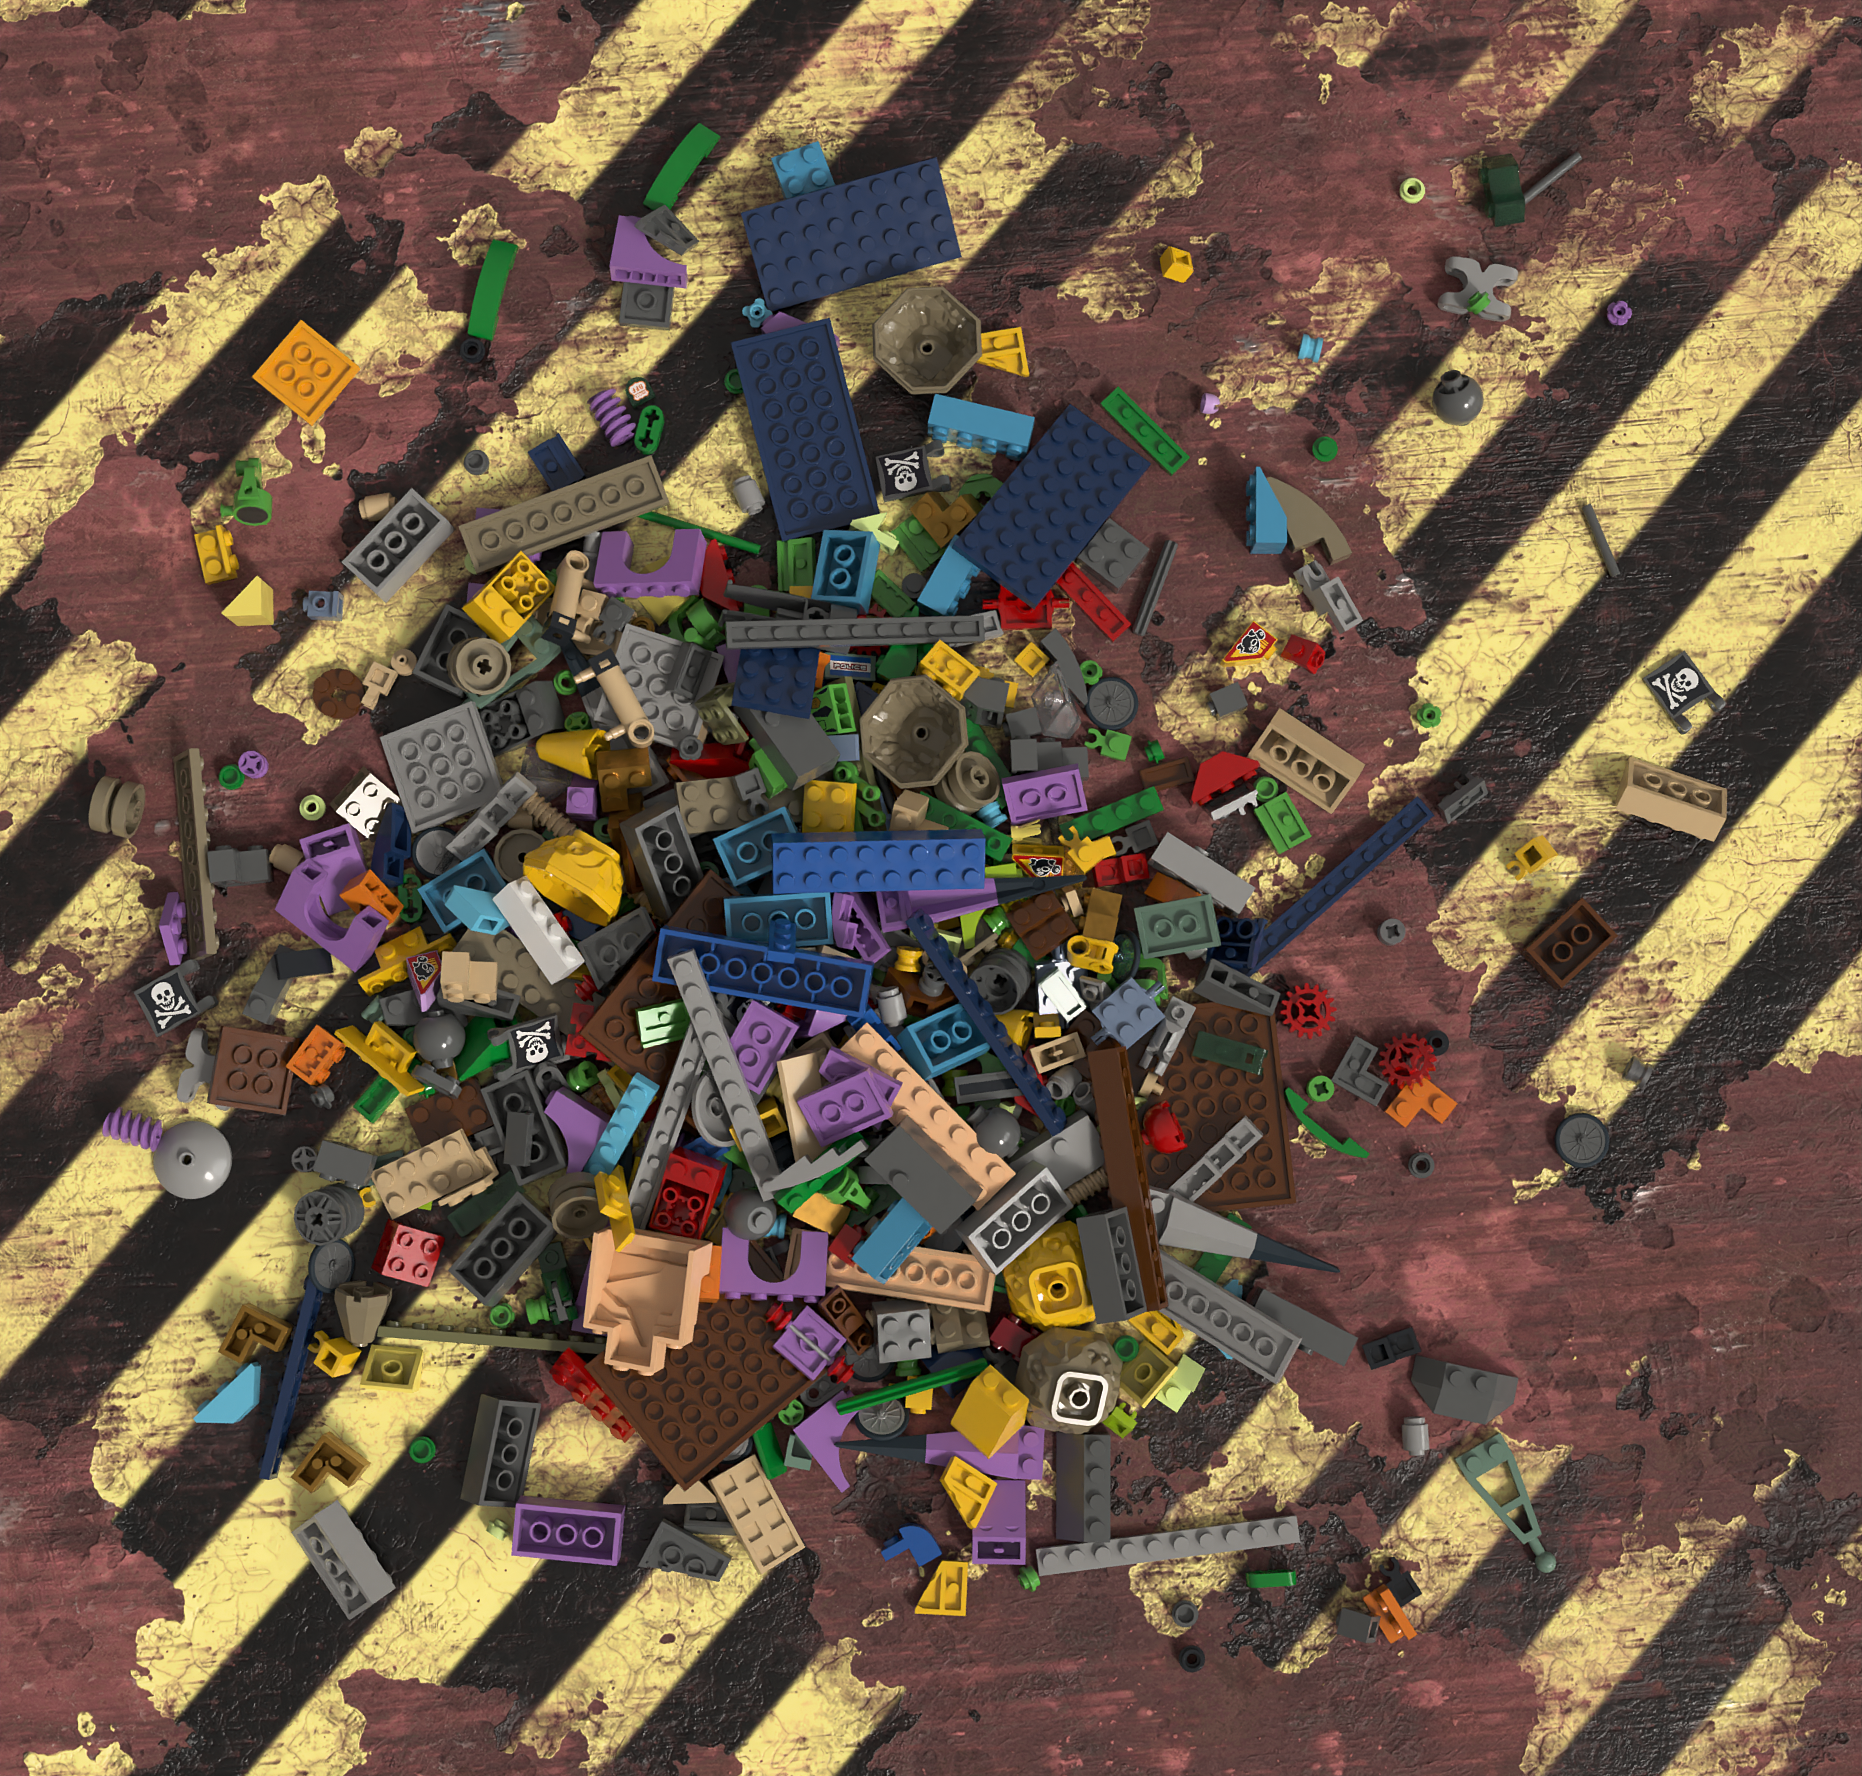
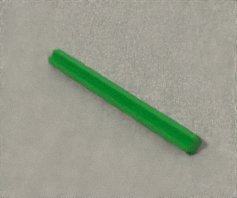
[836,1358,988,1415]

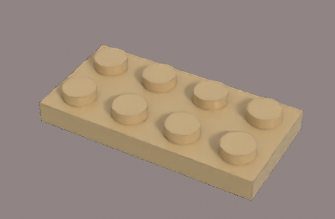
[371,1128,485,1220]
[708,1454,805,1575]

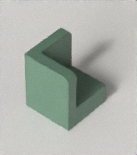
[784,1432,812,1471]

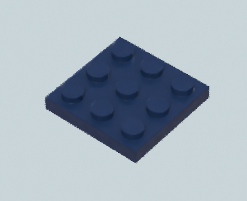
[731,647,820,719]

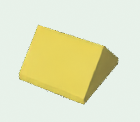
[637,556,699,627]
[222,576,274,626]
[1120,1339,1178,1408]
[360,1344,424,1393]

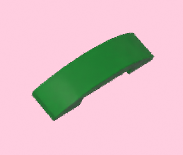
[643,123,720,211]
[468,239,518,341]
[1284,1087,1369,1158]

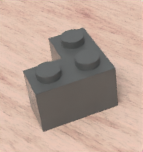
[1009,735,1062,776]
[207,845,274,888]
[313,1140,378,1189]

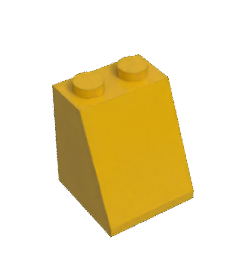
[950,1364,1029,1459]

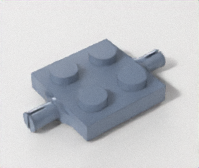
[1034,943,1090,1029]
[1090,976,1166,1049]

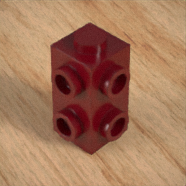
[988,1311,1044,1362]

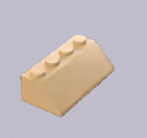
[1246,708,1365,814]
[1616,756,1727,842]
[777,1047,832,1163]

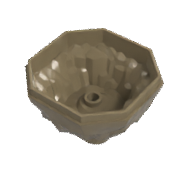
[872,287,982,395]
[859,675,969,789]
[1014,1326,1123,1434]

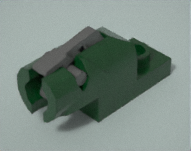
[538,1241,579,1325]

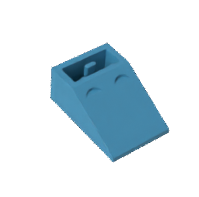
[1246,467,1287,554]

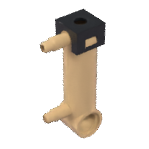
[541,550,598,647]
[573,648,654,748]

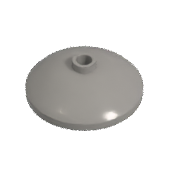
[691,1070,736,1147]
[153,1121,232,1199]

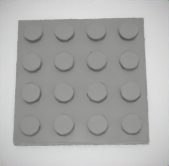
[594,623,725,751]
[380,701,503,834]

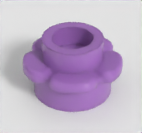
[1607,301,1632,325]

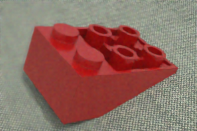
[649,1146,728,1240]

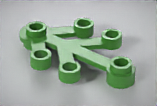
[833,761,886,832]

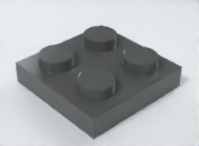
[619,282,675,331]

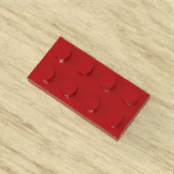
[549,1347,636,1443]

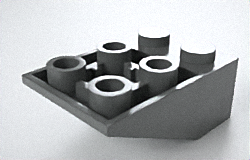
[954,676,1010,729]
[478,681,566,757]

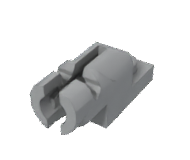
[1293,560,1363,634]
[1138,996,1196,1076]

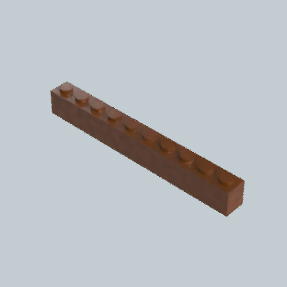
[1086,1046,1169,1312]

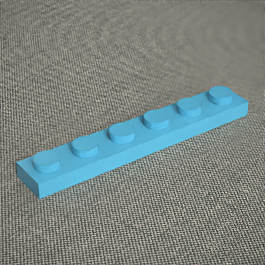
[583,1072,660,1176]

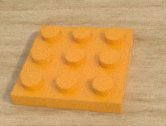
[252,320,360,426]

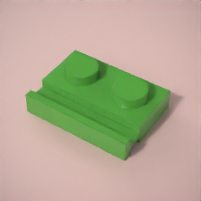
[891,515,947,573]
[777,537,816,593]
[1253,792,1312,855]
[635,998,691,1048]

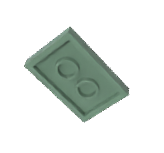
[1134,894,1221,959]

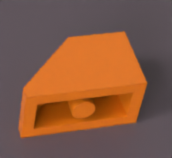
[1144,872,1201,903]

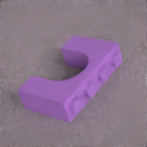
[593,529,707,599]
[275,858,389,972]
[719,1228,828,1303]

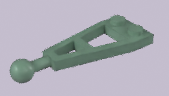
[448,614,562,710]
[1454,1432,1556,1573]

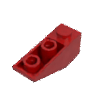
[669,743,755,779]

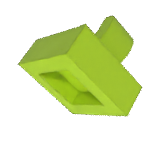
[1102,1402,1137,1439]

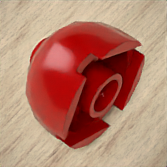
[1140,1100,1188,1154]

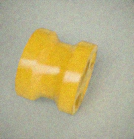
[894,946,923,972]

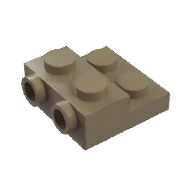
[928,1303,990,1354]

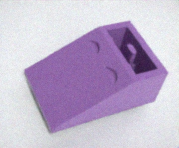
[299,823,369,916]
[972,1480,1026,1565]

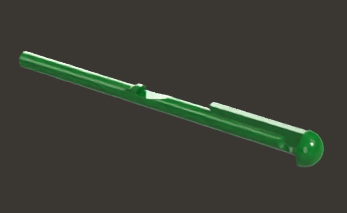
[637,511,761,555]

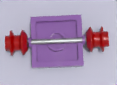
[765,1302,855,1384]

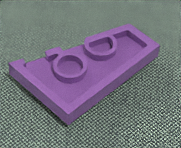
[819,1046,903,1130]

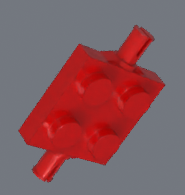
[983,585,1070,630]

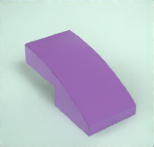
[832,892,858,950]

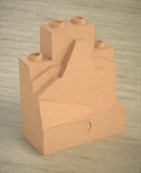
[583,1226,713,1376]

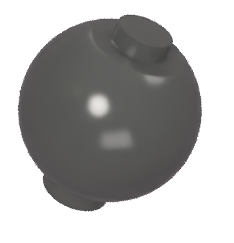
[1432,370,1484,426]
[413,1009,465,1069]
[965,1105,1021,1158]
[724,1187,776,1240]

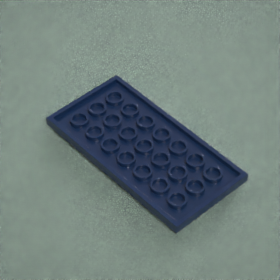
[740,156,962,311]
[731,318,880,542]
[952,404,1151,609]

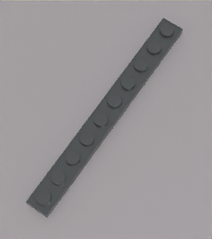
[725,615,985,650]

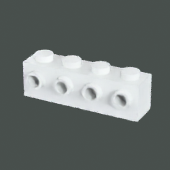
[492,876,585,985]

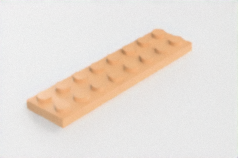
[839,1022,1016,1211]
[784,1228,996,1312]

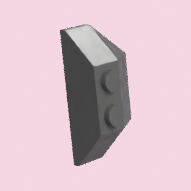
[1410,1355,1519,1425]

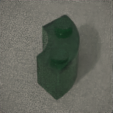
[1478,153,1525,227]

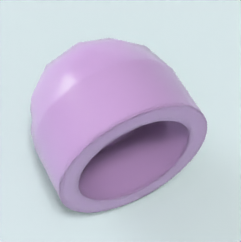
[1200,393,1220,414]

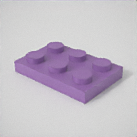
[1002,763,1088,825]
[730,999,800,1095]
[797,1067,893,1147]

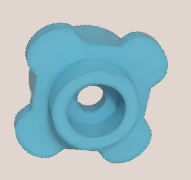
[742,298,772,328]

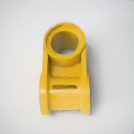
[1067,935,1119,974]

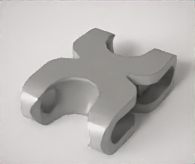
[1438,257,1518,322]
[177,1028,231,1111]

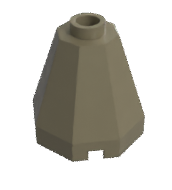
[334,1280,392,1347]

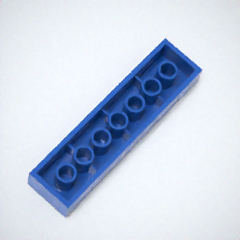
[771,829,985,894]
[652,925,874,1018]

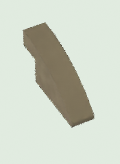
[1266,477,1352,565]

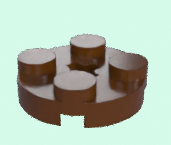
[313,668,366,720]

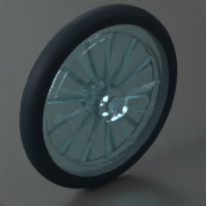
[1111,930,1141,984]

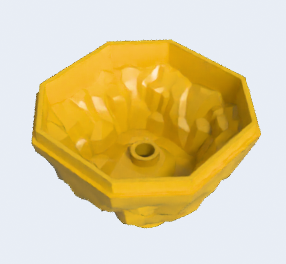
[523,830,623,927]
[1002,1221,1095,1332]

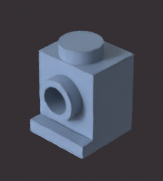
[303,591,344,621]

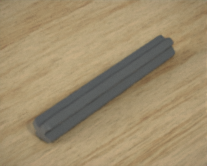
[1132,540,1178,636]

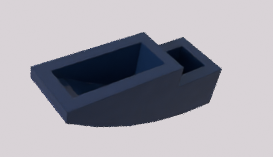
[371,803,411,889]

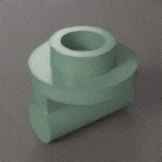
[361,995,385,1024]

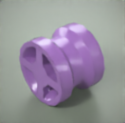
[238,751,269,779]

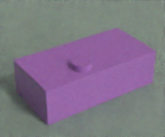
[511,1495,625,1566]

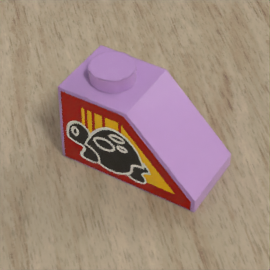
[406,950,442,1012]

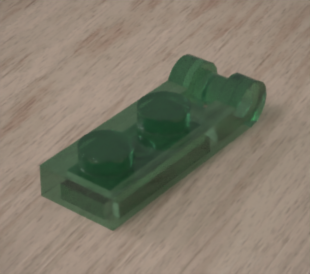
[1192,1031,1269,1076]

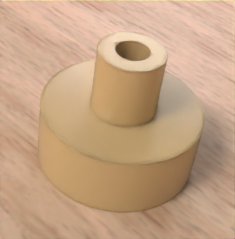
[391,649,418,676]
[1138,1071,1164,1098]

